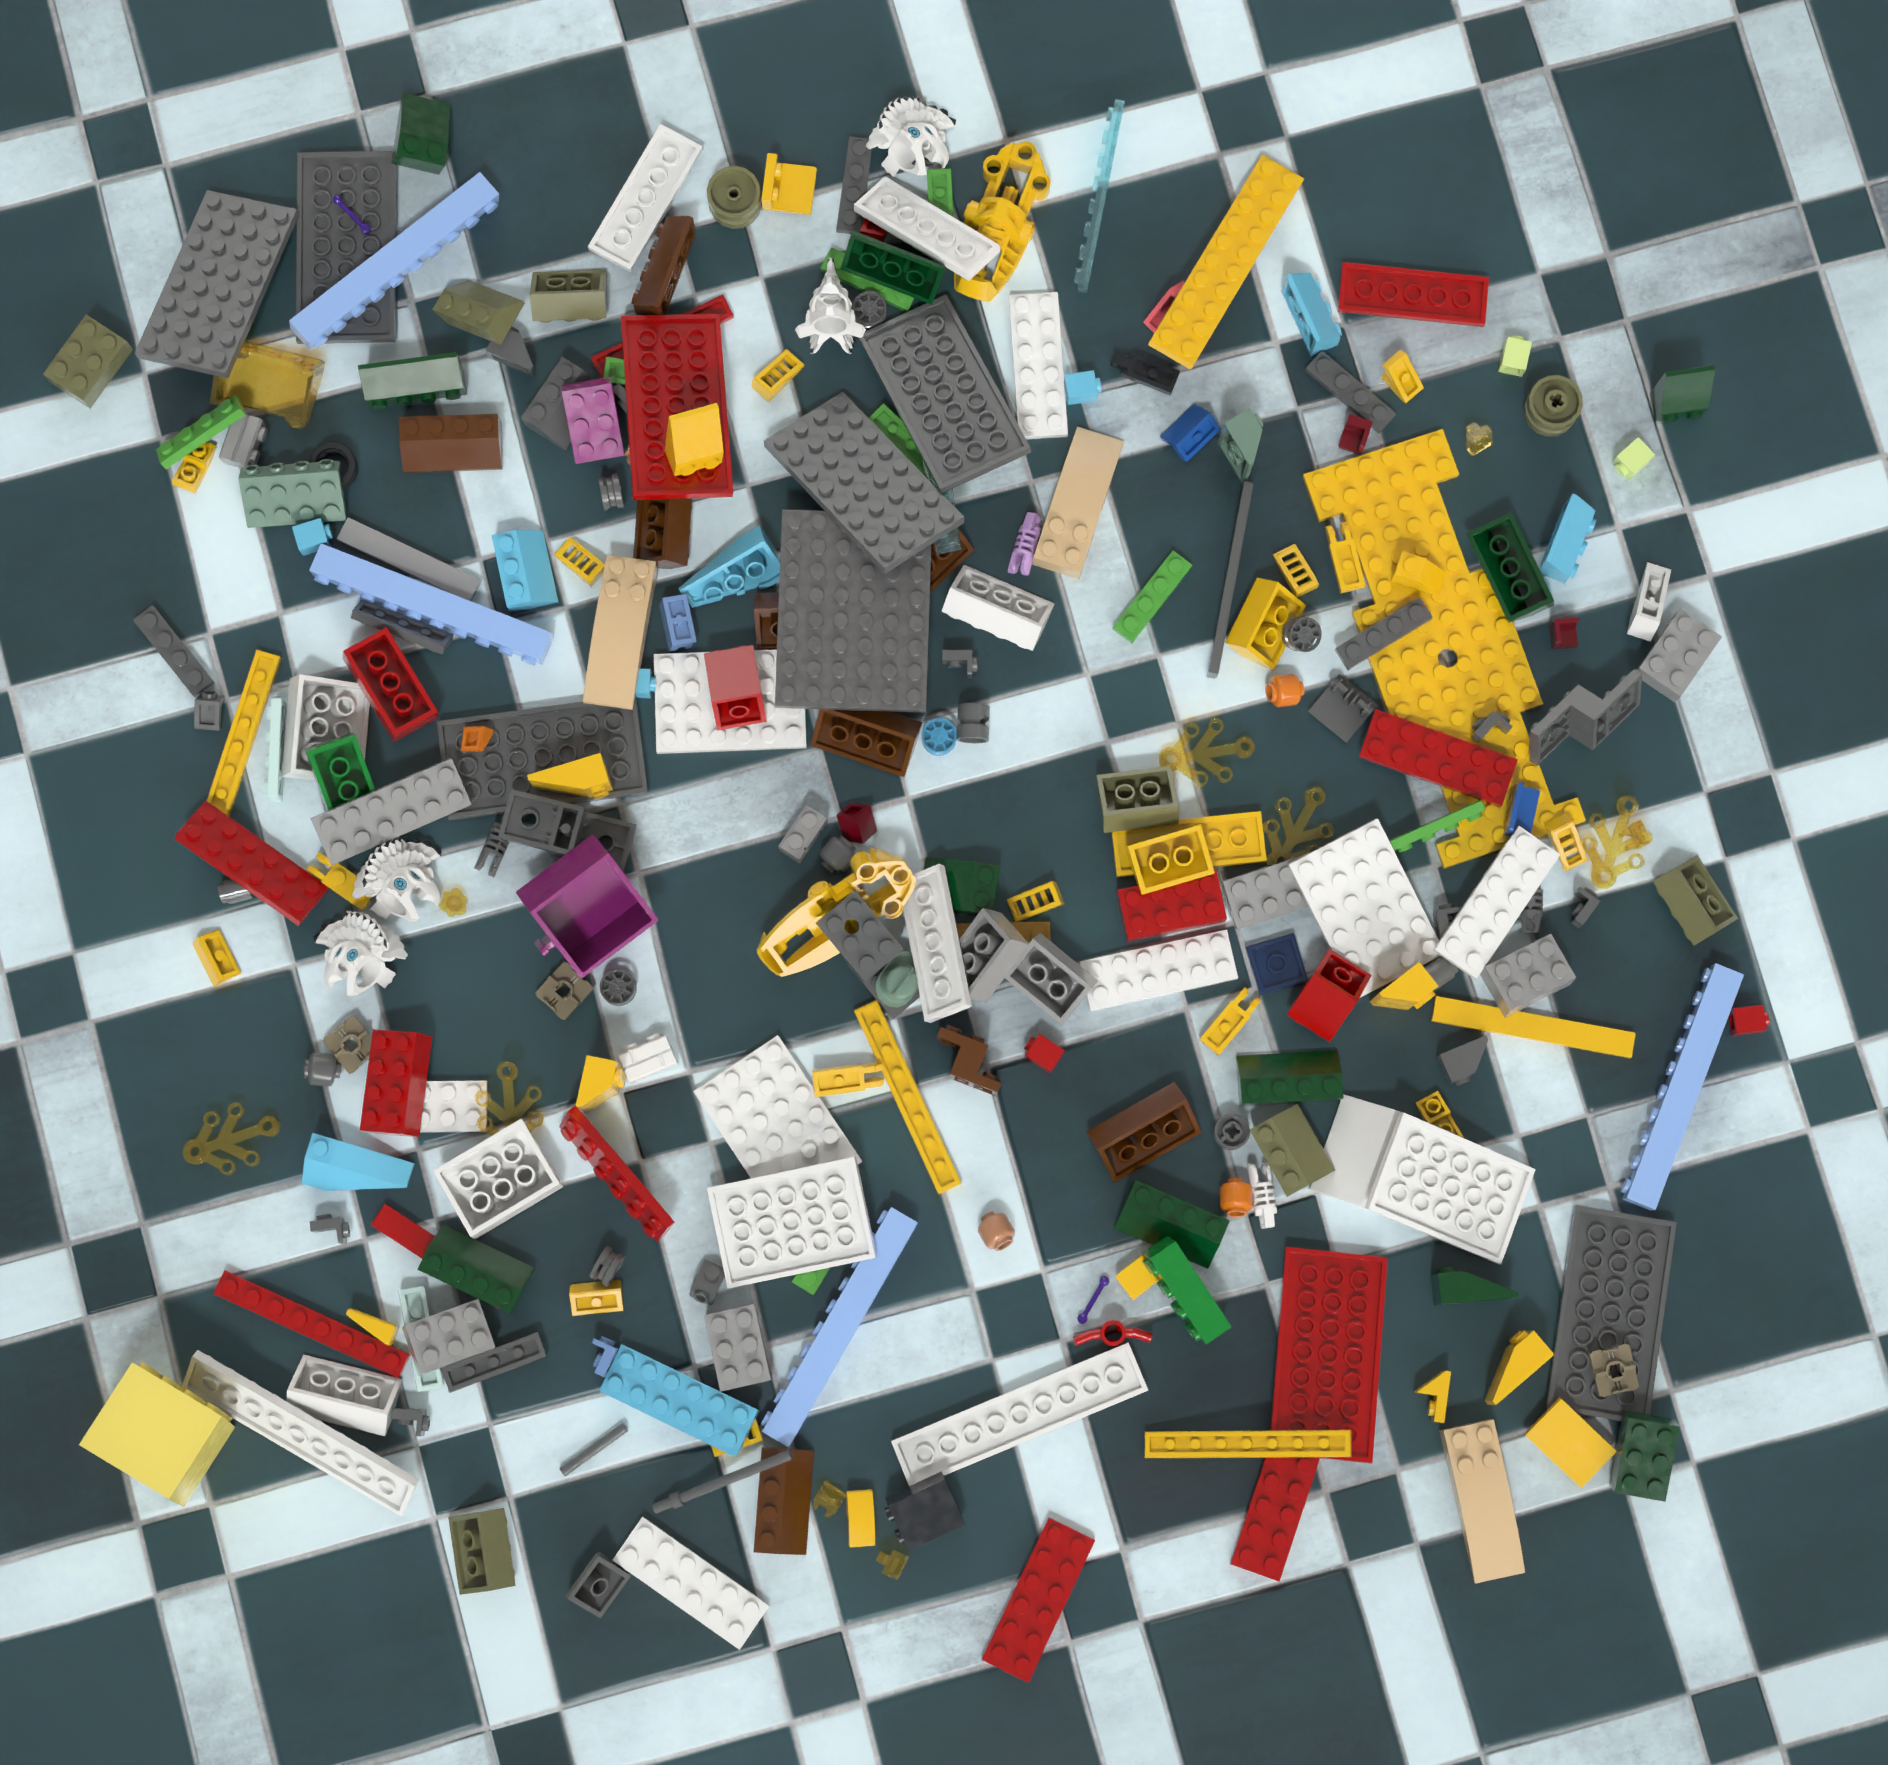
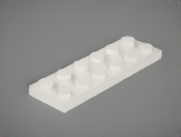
[588,124,703,272]
[854,176,1000,281]
[1009,292,1068,440]
[1433,826,1560,979]
[903,864,972,1023]
[1079,930,1238,1012]
[613,1517,770,1650]

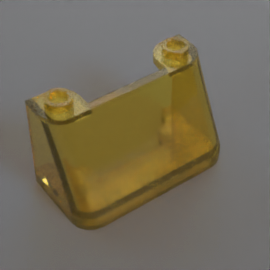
[210,341,325,429]

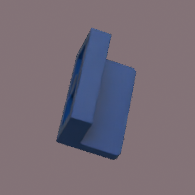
[1160,404,1221,462]
[1504,782,1540,836]

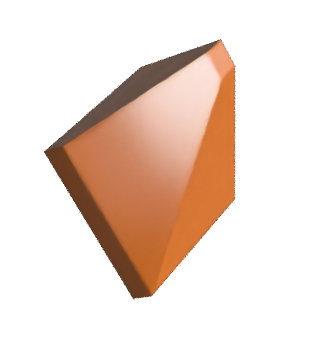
[461,726,493,752]

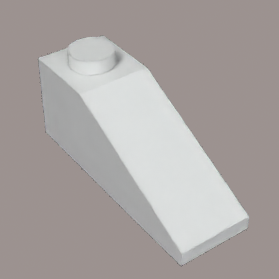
[1627,562,1671,642]

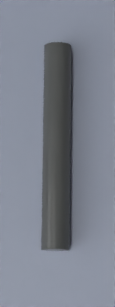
[559,1423,628,1476]

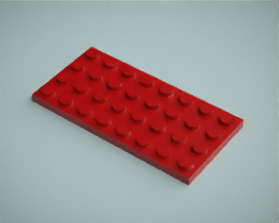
[621,314,733,500]
[1270,1247,1388,1464]

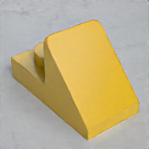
[1381,350,1424,403]
[1414,1371,1451,1423]

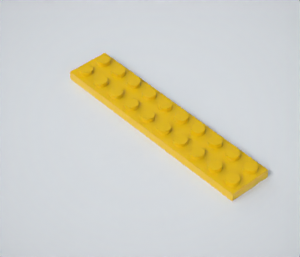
[1148,154,1304,370]

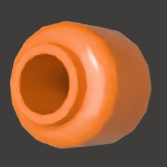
[1265,674,1305,707]
[1219,1178,1253,1217]

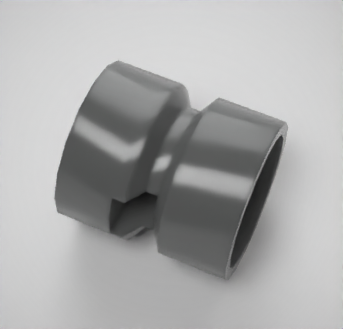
[957,703,990,744]

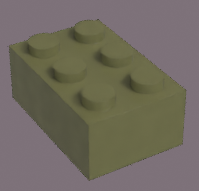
[43,315,133,409]
[1096,766,1179,833]

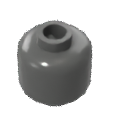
[820,835,856,873]
[303,1053,341,1087]

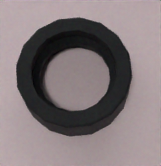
[309,442,358,490]

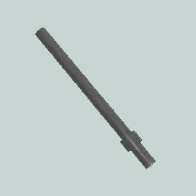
[652,1449,794,1514]

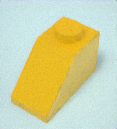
[1391,551,1446,596]

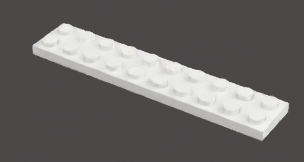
[891,1342,1148,1486]
[182,1350,420,1517]

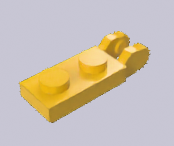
[1326,522,1365,594]
[306,852,374,911]
[1199,987,1262,1056]
[812,1062,884,1097]

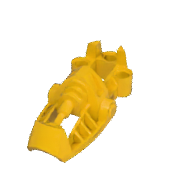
[954,141,1051,302]
[757,848,916,977]

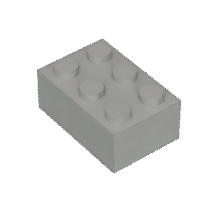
[1636,608,1722,702]
[959,908,1029,1003]
[1005,933,1098,1025]
[1480,934,1576,1018]
[402,1299,495,1376]
[704,1304,772,1392]

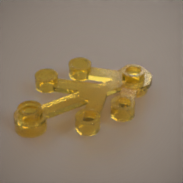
[1159,718,1255,787]
[1263,787,1334,866]
[1581,795,1653,889]
[475,1061,544,1136]
[183,1103,280,1175]

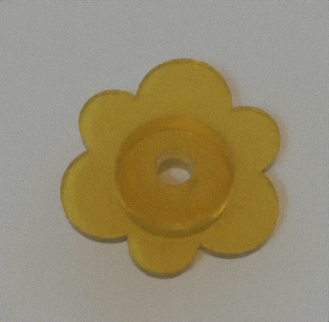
[439,888,468,917]

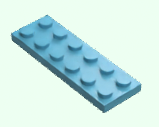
[599,1344,760,1458]

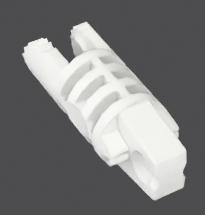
[1247,1162,1277,1229]

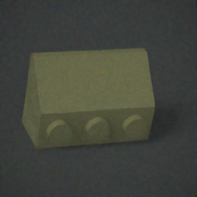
[530,269,607,323]
[432,280,525,345]
[1653,855,1738,945]
[1250,1103,1335,1197]
[448,1508,516,1595]

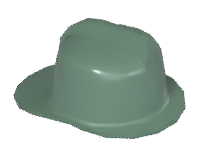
[875,951,918,1007]

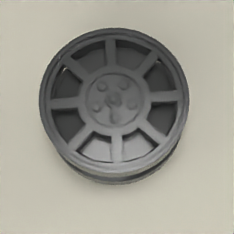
[852,291,887,329]
[598,473,624,511]
[1282,616,1322,652]
[600,969,637,1006]
[1213,1113,1250,1150]
[589,1246,625,1287]

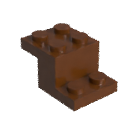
[937,1025,1001,1097]

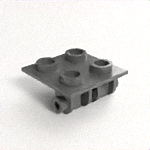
[1308,674,1378,743]

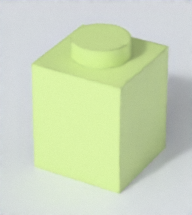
[1498,336,1532,377]
[1612,437,1655,480]

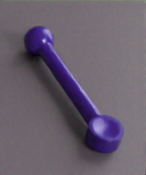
[333,195,371,235]
[1077,1276,1109,1324]

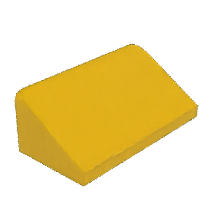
[193,929,241,987]
[1115,1255,1159,1300]
[569,1280,623,1316]

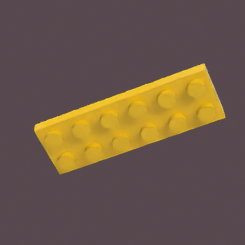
[1111,811,1267,877]

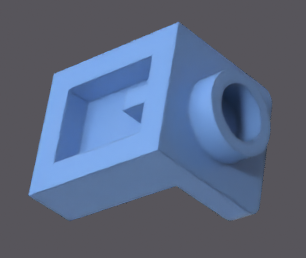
[592,1336,619,1377]

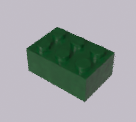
[1609,1410,1680,1502]

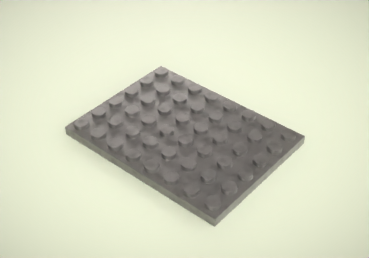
[775,510,931,713]

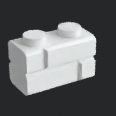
[618,1033,678,1084]

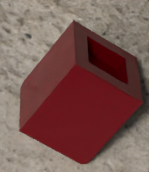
[1338,414,1373,455]
[1549,617,1579,650]
[836,803,877,844]

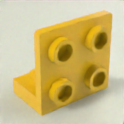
[761,153,817,215]

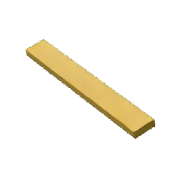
[207,649,282,817]
[1431,996,1636,1058]
[854,1000,962,1195]
[1145,1430,1352,1458]

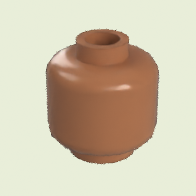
[977,1211,1015,1251]

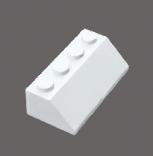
[942,565,1054,651]
[286,1354,402,1436]

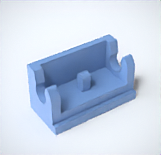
[659,594,697,652]

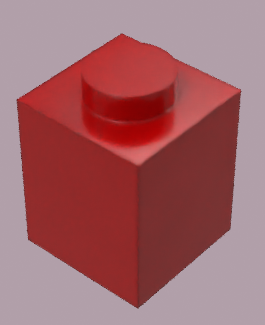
[1728,1005,1769,1036]
[1024,1034,1065,1074]

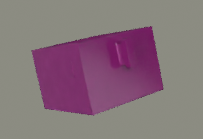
[515,834,659,979]

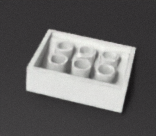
[281,674,370,781]
[1309,1094,1416,1216]
[433,1118,563,1239]

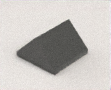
[565,1552,631,1619]

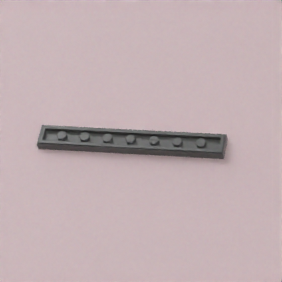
[1207,481,1253,679]

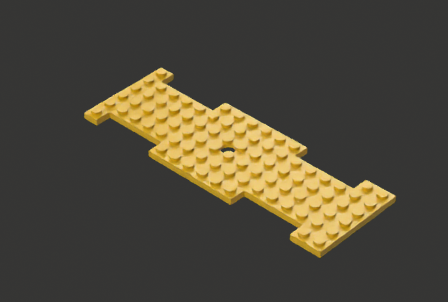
[1302,429,1586,869]

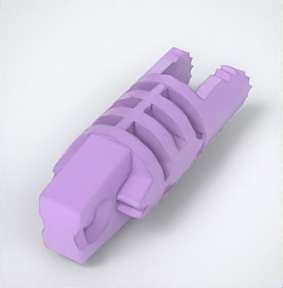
[1008,512,1042,576]

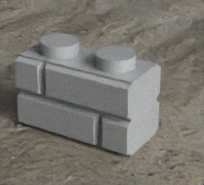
[219,414,268,469]
[778,805,828,863]

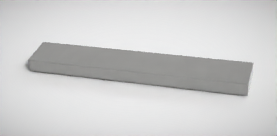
[337,517,481,602]

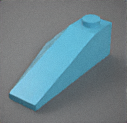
[679,525,780,608]
[302,1133,415,1191]

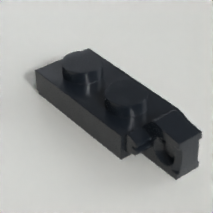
[1110,353,1180,396]

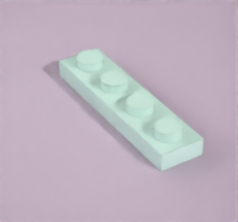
[264,698,286,802]
[398,1286,443,1393]

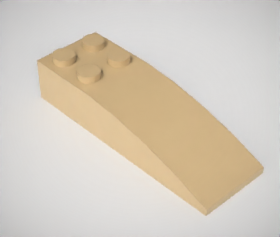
[1032,427,1124,580]
[583,555,658,710]
[1439,1419,1525,1583]

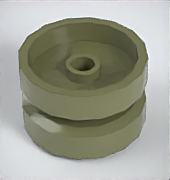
[706,166,762,229]
[1523,375,1583,437]

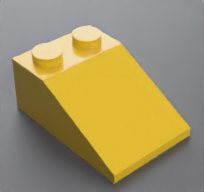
[665,403,724,476]
[527,753,613,799]
[1484,1330,1554,1405]

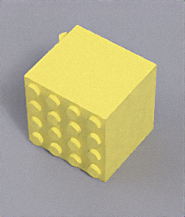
[79,1362,235,1507]

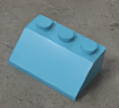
[1281,272,1342,356]
[1539,493,1596,584]
[491,530,559,613]

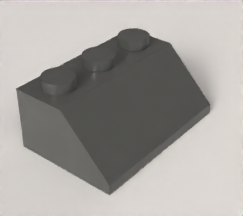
[521,357,594,451]

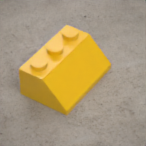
[1225,578,1306,670]
[1125,824,1215,895]
[1369,962,1438,1010]
[576,1055,627,1113]

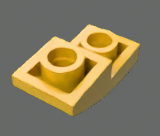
[172,442,216,494]
[1416,1091,1463,1138]
[846,1489,875,1547]

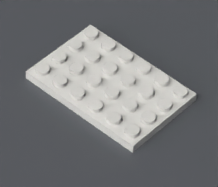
[654,650,807,754]
[1287,819,1441,998]
[693,1035,862,1179]
[1365,1112,1536,1265]
[707,1156,877,1289]

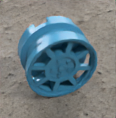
[922,718,957,756]

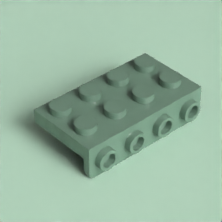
[238,459,347,528]

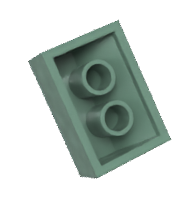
[1218,409,1263,485]

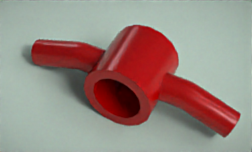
[1073,1320,1153,1346]

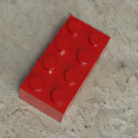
[343,627,438,743]
[1116,870,1227,943]
[360,1029,432,1137]

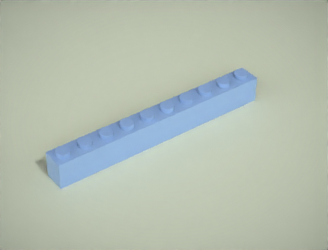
[289,172,499,350]
[309,544,554,666]
[1621,963,1744,1211]
[761,1207,918,1447]

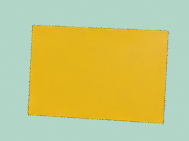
[1524,1397,1617,1488]

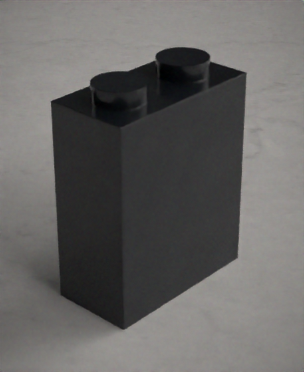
[884,1471,965,1551]

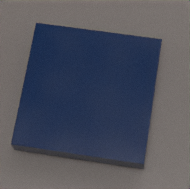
[1245,933,1308,996]

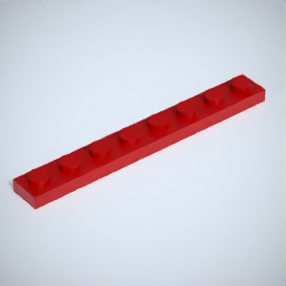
[213,1270,410,1378]

